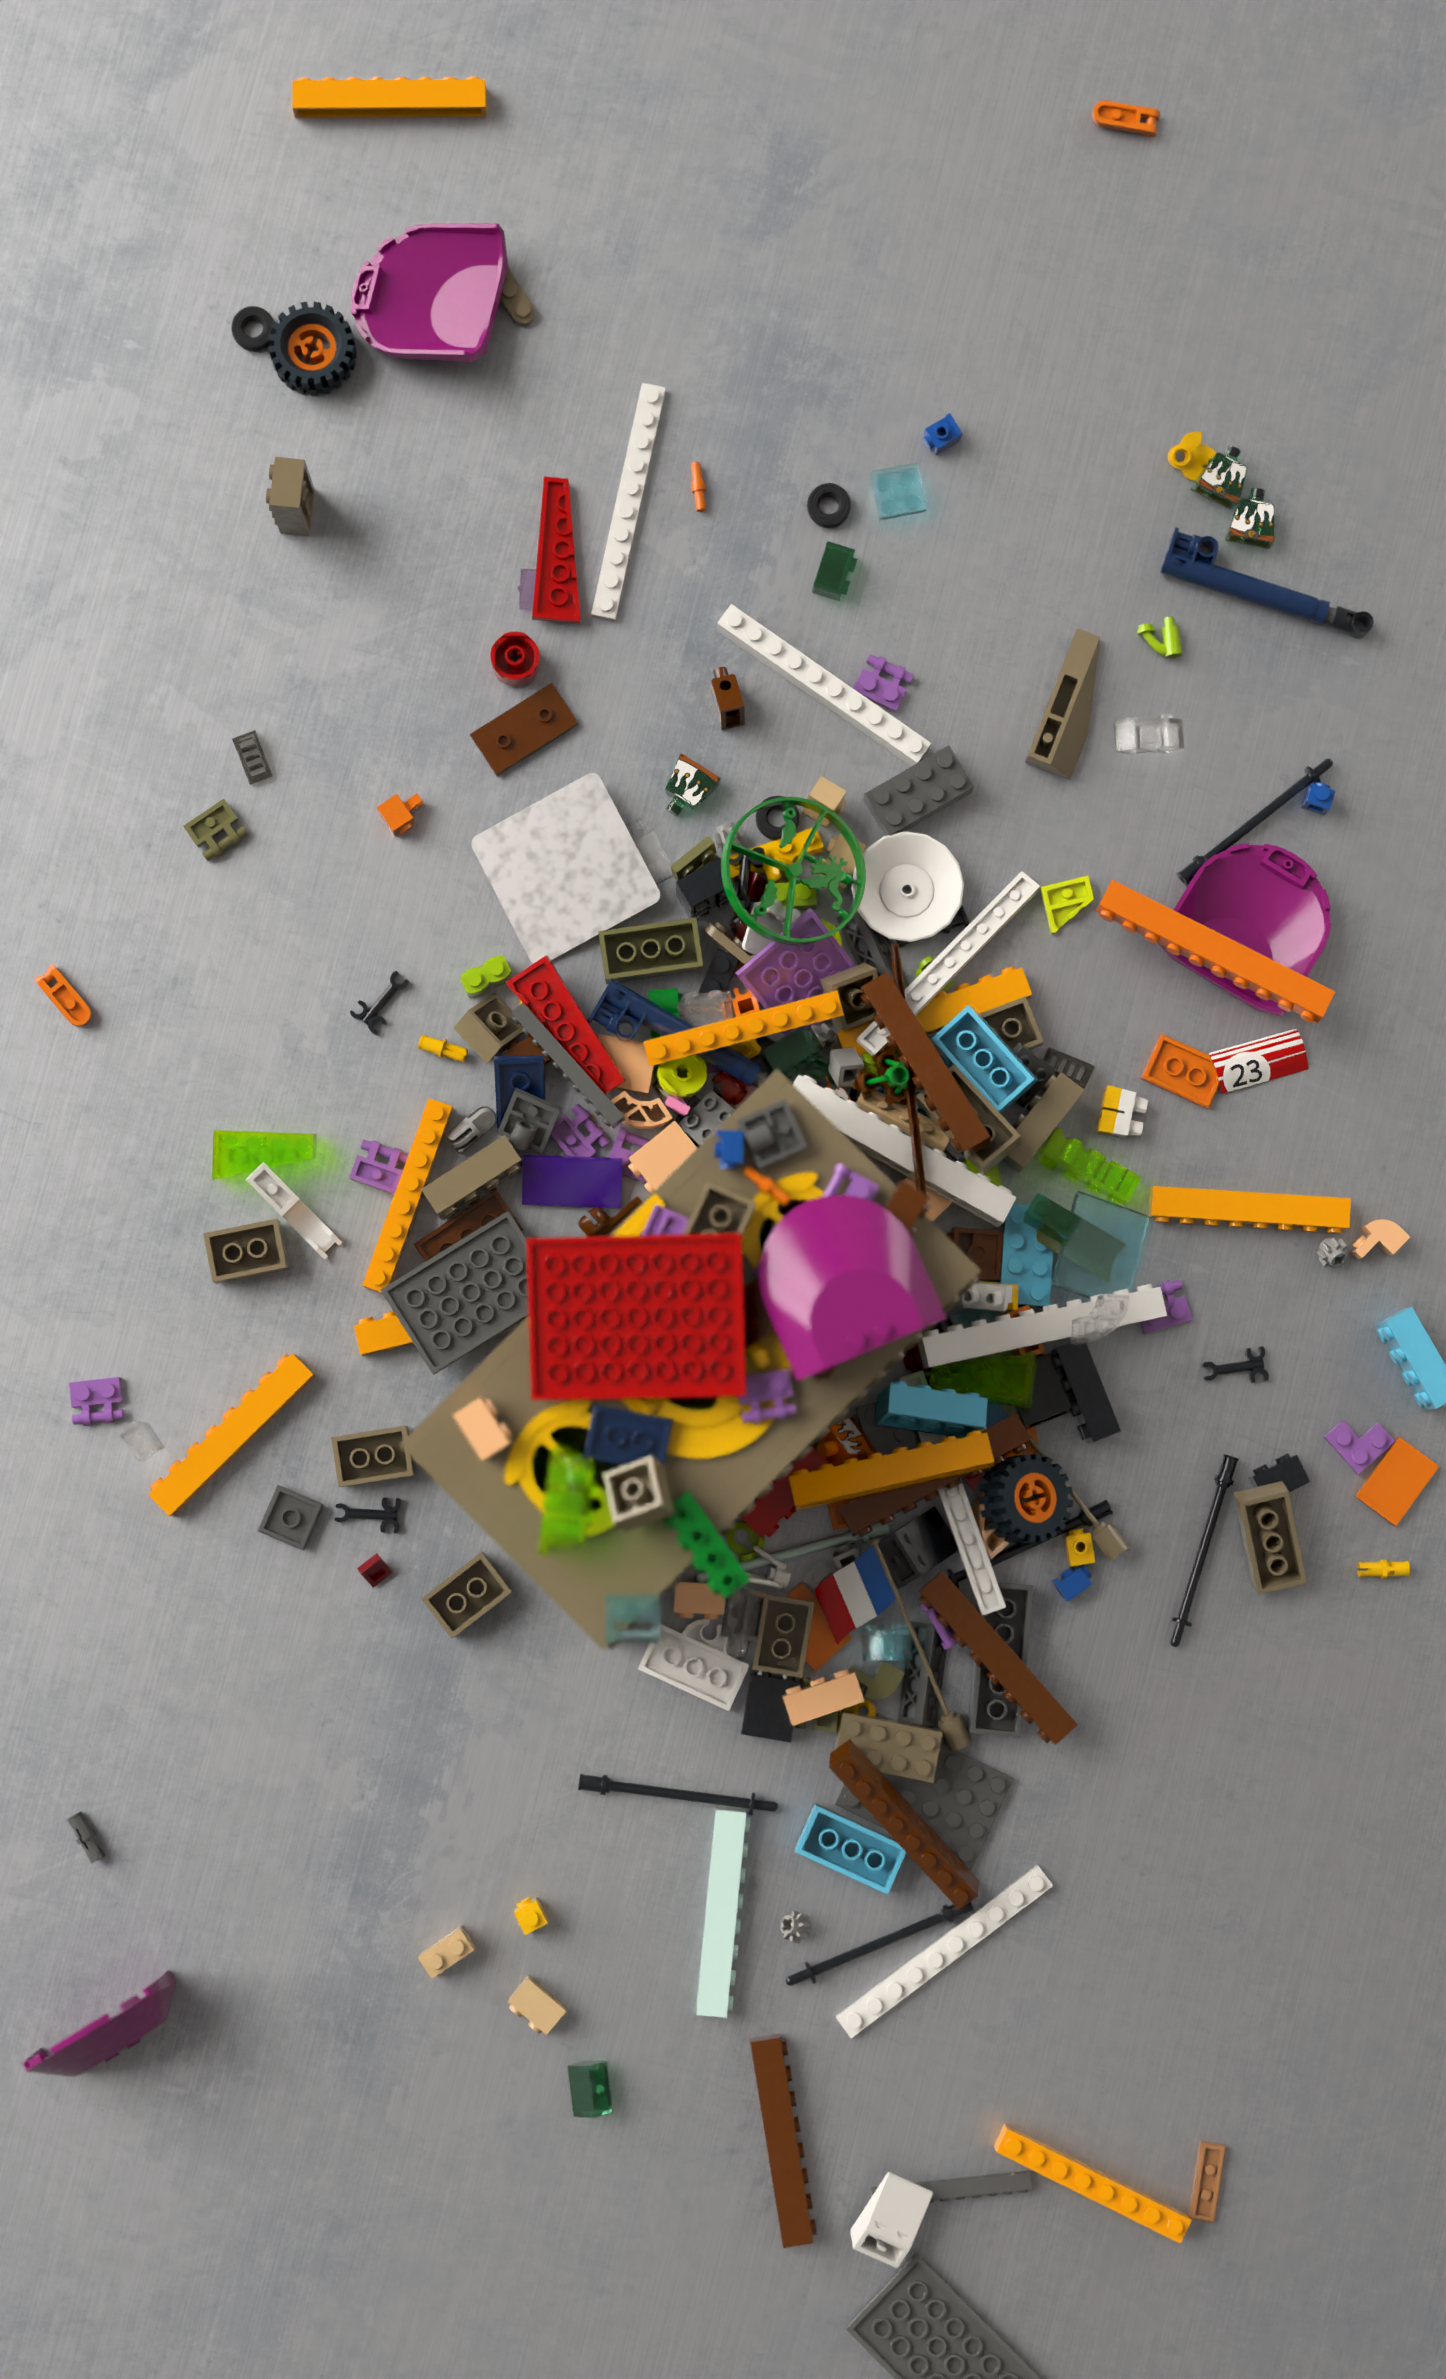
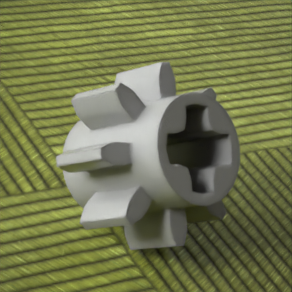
[713,822,744,848]
[805,1023,836,1055]
[1317,1237,1349,1268]
[781,1910,812,1944]

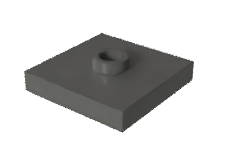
[258,1485,324,1551]

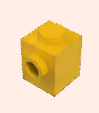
[1063,1529,1096,1566]
[514,1897,549,1935]

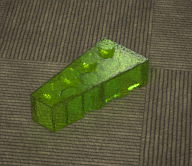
[1037,1127,1141,1206]
[212,1130,317,1180]
[929,1352,1038,1408]

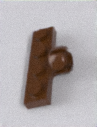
[578,1196,643,1237]

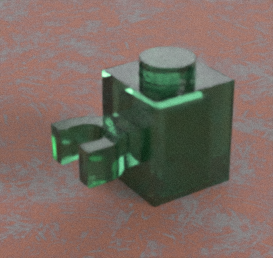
[801,1052,835,1085]

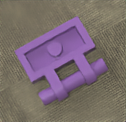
[853,654,914,713]
[551,1104,610,1157]
[349,1140,408,1194]
[1140,1280,1192,1334]
[738,1369,796,1424]
[69,1377,124,1426]

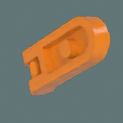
[1092,100,1160,137]
[34,964,92,1027]

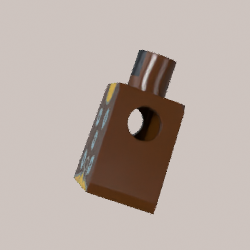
[711,667,745,730]

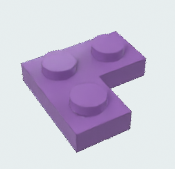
[1324,1421,1395,1475]

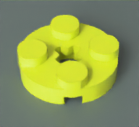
[657,1055,707,1099]

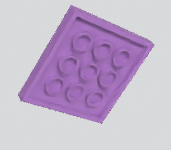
[735,908,855,1047]

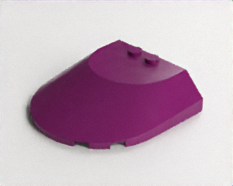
[351,223,508,362]
[1158,843,1331,1017]
[759,1195,946,1381]
[21,1970,176,2077]

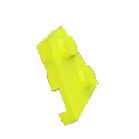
[1040,875,1094,933]

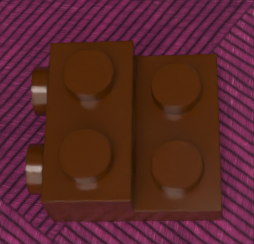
[946,1227,1004,1281]

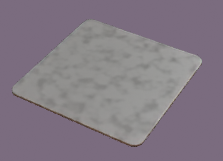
[471,773,661,964]

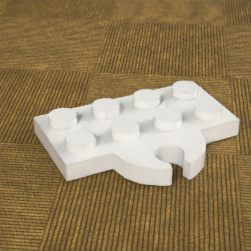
[638,1619,750,1711]

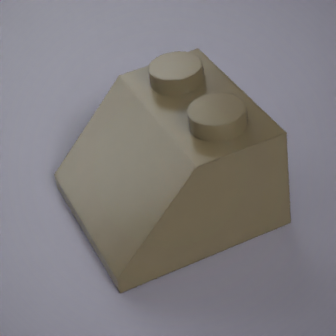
[454,993,524,1063]

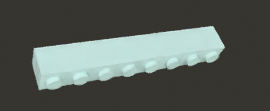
[696,1808,751,2018]

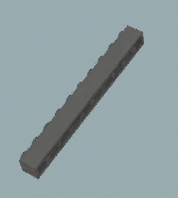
[511,1002,625,1129]
[871,2170,1032,2203]

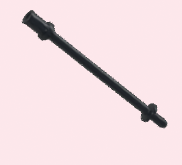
[1177,758,1333,885]
[1170,1454,1239,1647]
[947,1500,1113,1589]
[578,1774,778,1816]
[786,1902,975,1986]

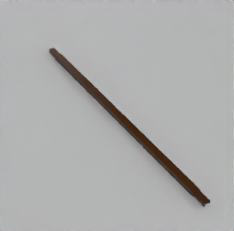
[891,944,927,1203]

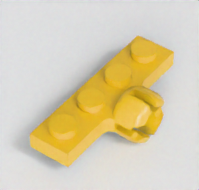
[729,827,824,883]

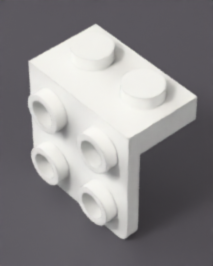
[742,900,801,955]

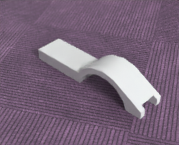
[246,1162,342,1260]

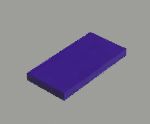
[522,1155,622,1208]

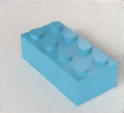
[931,1005,1038,1114]
[998,1204,1053,1308]
[1376,1307,1446,1411]
[875,1381,988,1438]
[794,1803,906,1894]

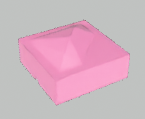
[664,1096,691,1117]

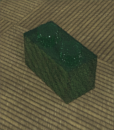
[812,541,858,601]
[762,1024,824,1077]
[1023,1193,1081,1247]
[567,2061,613,2118]

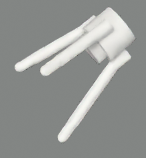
[745,1546,791,1590]

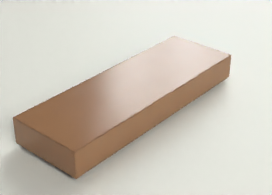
[1188,2140,1226,2223]

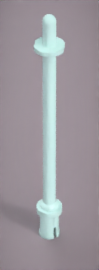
[696,1523,890,1583]

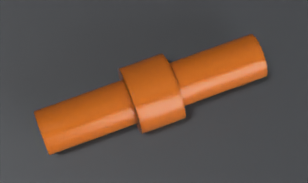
[691,462,706,512]
[743,1165,791,1206]

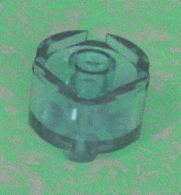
[861,1624,912,1661]

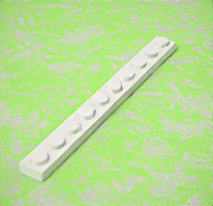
[591,383,666,621]
[856,871,1040,1056]
[899,1370,1006,1616]
[836,1865,1053,2038]

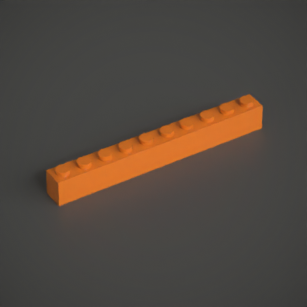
[1095,880,1335,1023]

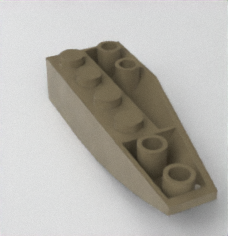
[1025,628,1100,780]

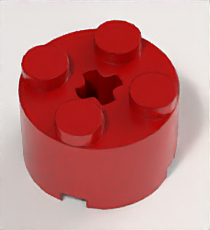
[490,631,540,687]

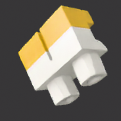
[1095,1085,1148,1138]
[962,1281,1019,1311]

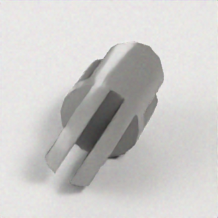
[445,1106,497,1154]

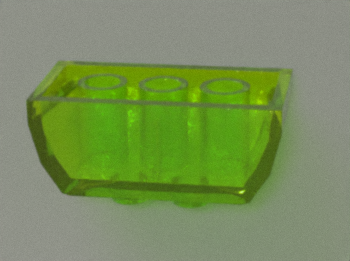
[537,1445,598,1556]

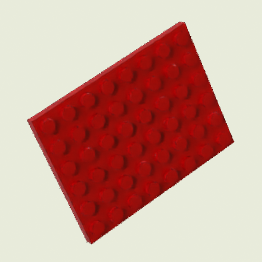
[526,1233,747,1400]

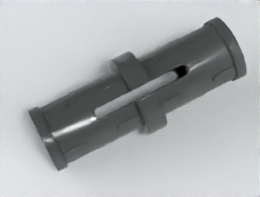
[67,1811,106,1864]

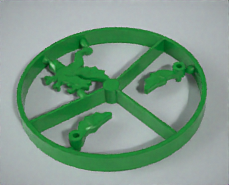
[721,797,866,946]

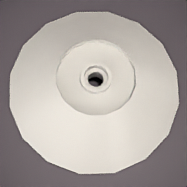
[851,831,964,942]

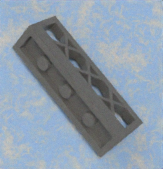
[836,911,909,990]
[898,1621,949,1727]

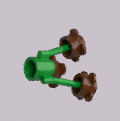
[853,1046,909,1106]

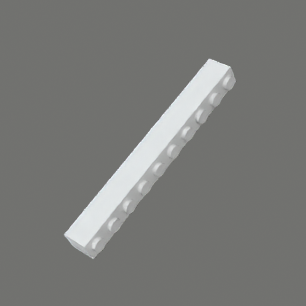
[717,604,931,767]
[793,1075,1017,1228]
[918,1284,1167,1369]

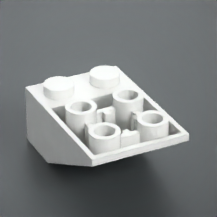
[850,2172,933,2268]

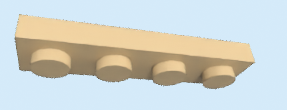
[856,1090,949,1152]

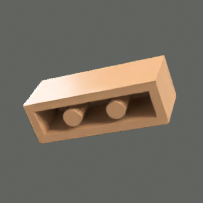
[782,1669,865,1726]

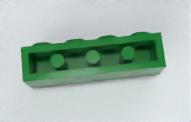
[662,1489,750,1598]

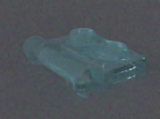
[606,1594,660,1644]

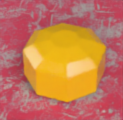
[747,1343,771,1370]

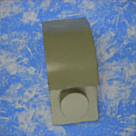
[848,1660,905,1699]

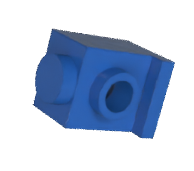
[923,413,962,455]
[1301,782,1335,815]
[714,1130,743,1170]
[1051,1565,1092,1601]

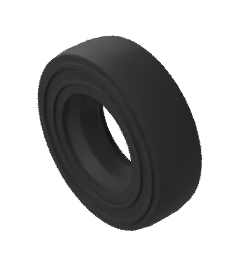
[231,306,274,351]
[807,483,851,528]
[756,796,800,840]

